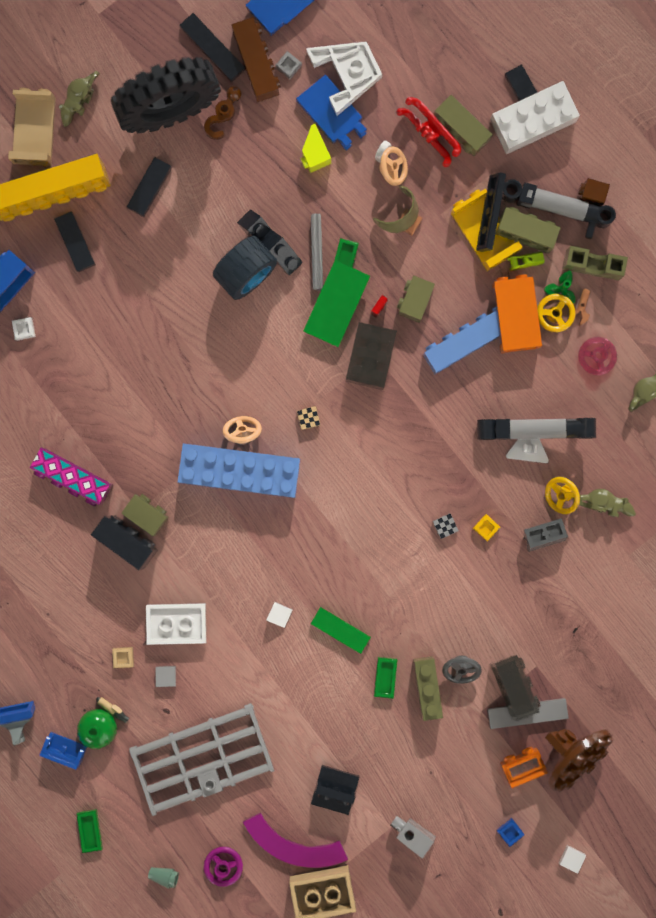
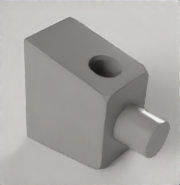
[390,816,436,858]

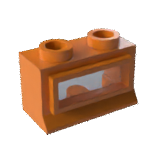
[500,747,548,788]

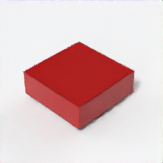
[370,295,388,317]

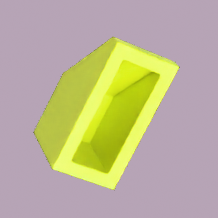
[300,124,331,173]

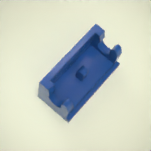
[39,732,87,770]

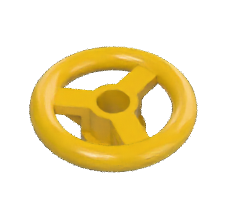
[537,294,575,332]
[545,477,580,514]

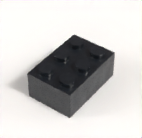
[91,515,158,570]

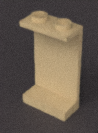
[8,88,56,166]

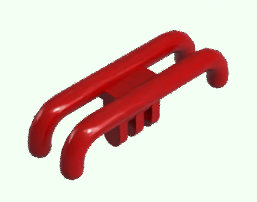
[396,97,461,167]

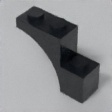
[237,209,303,276]

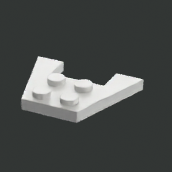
[306,42,382,116]

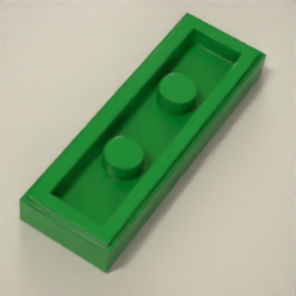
[310,607,371,654]

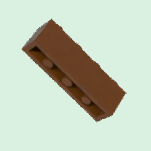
[231,17,281,103]

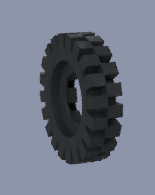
[111,57,221,133]

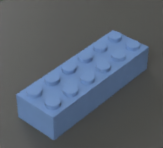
[178,443,300,498]

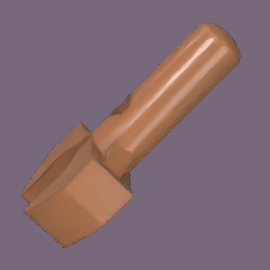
[568,289,590,326]

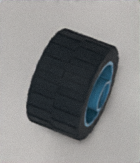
[213,236,277,300]

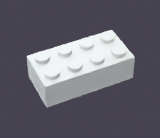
[490,81,580,155]

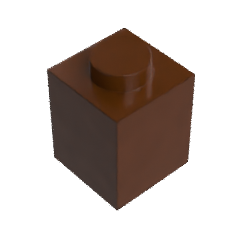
[578,178,610,206]

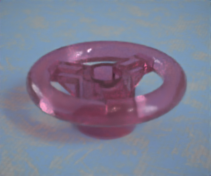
[579,337,617,375]

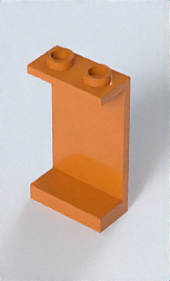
[492,274,542,353]

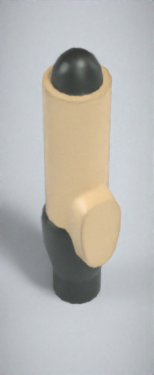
[96,697,129,723]

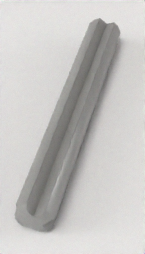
[311,214,323,290]

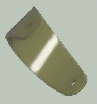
[373,185,419,233]

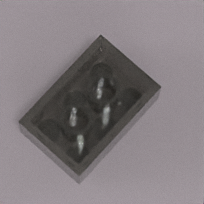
[345,322,397,390]
[490,655,541,721]

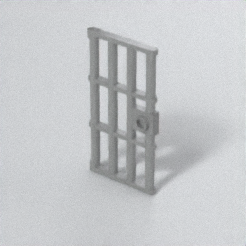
[129,703,275,816]

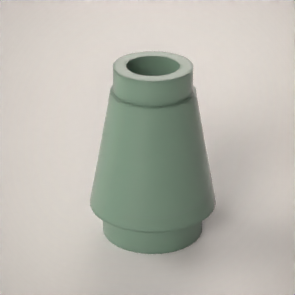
[148,867,179,889]

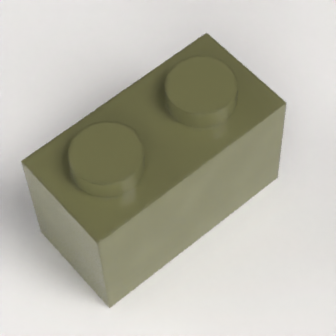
[397,275,435,323]
[121,494,169,536]

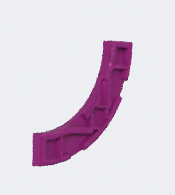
[243,812,348,868]

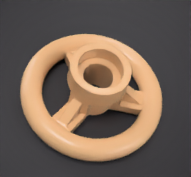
[380,147,408,186]
[223,416,262,444]

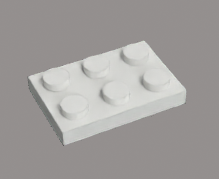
[146,603,206,645]

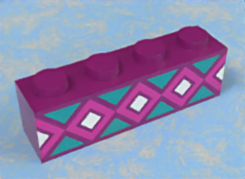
[30,447,113,506]

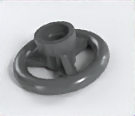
[442,655,482,684]

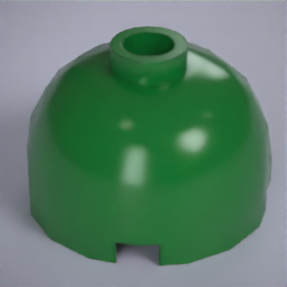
[77,709,117,749]

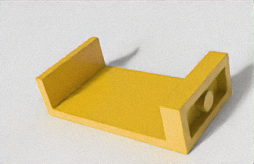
[451,188,523,271]

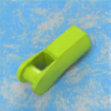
[508,251,545,271]

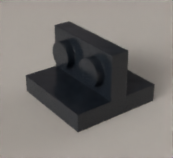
[311,765,360,815]

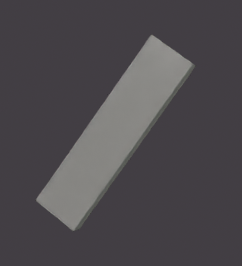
[487,698,569,729]

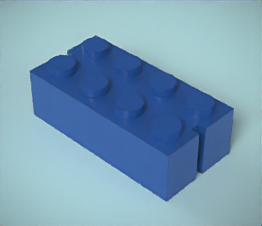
[0,250,36,312]

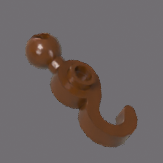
[204,86,242,140]

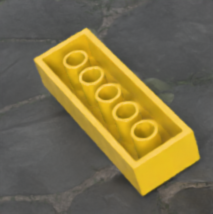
[0,154,111,221]

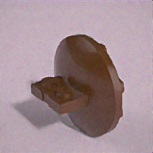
[545,729,613,792]

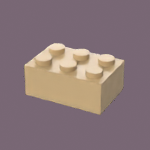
[289,865,356,918]

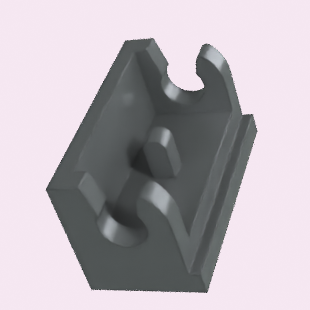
[523,518,568,552]

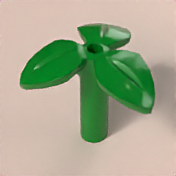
[544,270,576,304]

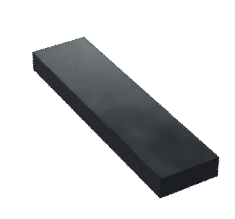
[179,13,246,83]
[476,172,506,252]

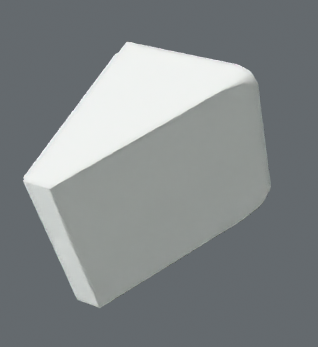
[267,602,292,628]

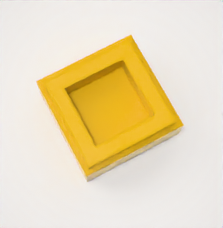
[473,514,500,542]

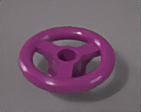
[204,847,243,887]

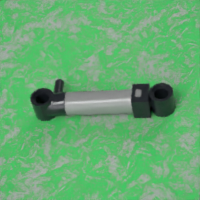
[502,179,616,239]
[477,418,596,440]

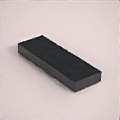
[505,64,538,101]
[126,157,172,217]
[54,211,96,273]

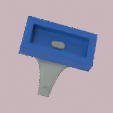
[0,701,35,745]

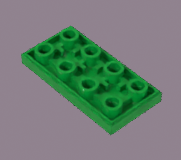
[303,260,370,347]

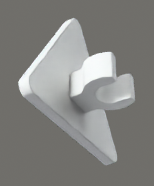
[506,439,549,463]

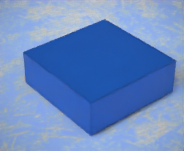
[497,818,525,847]

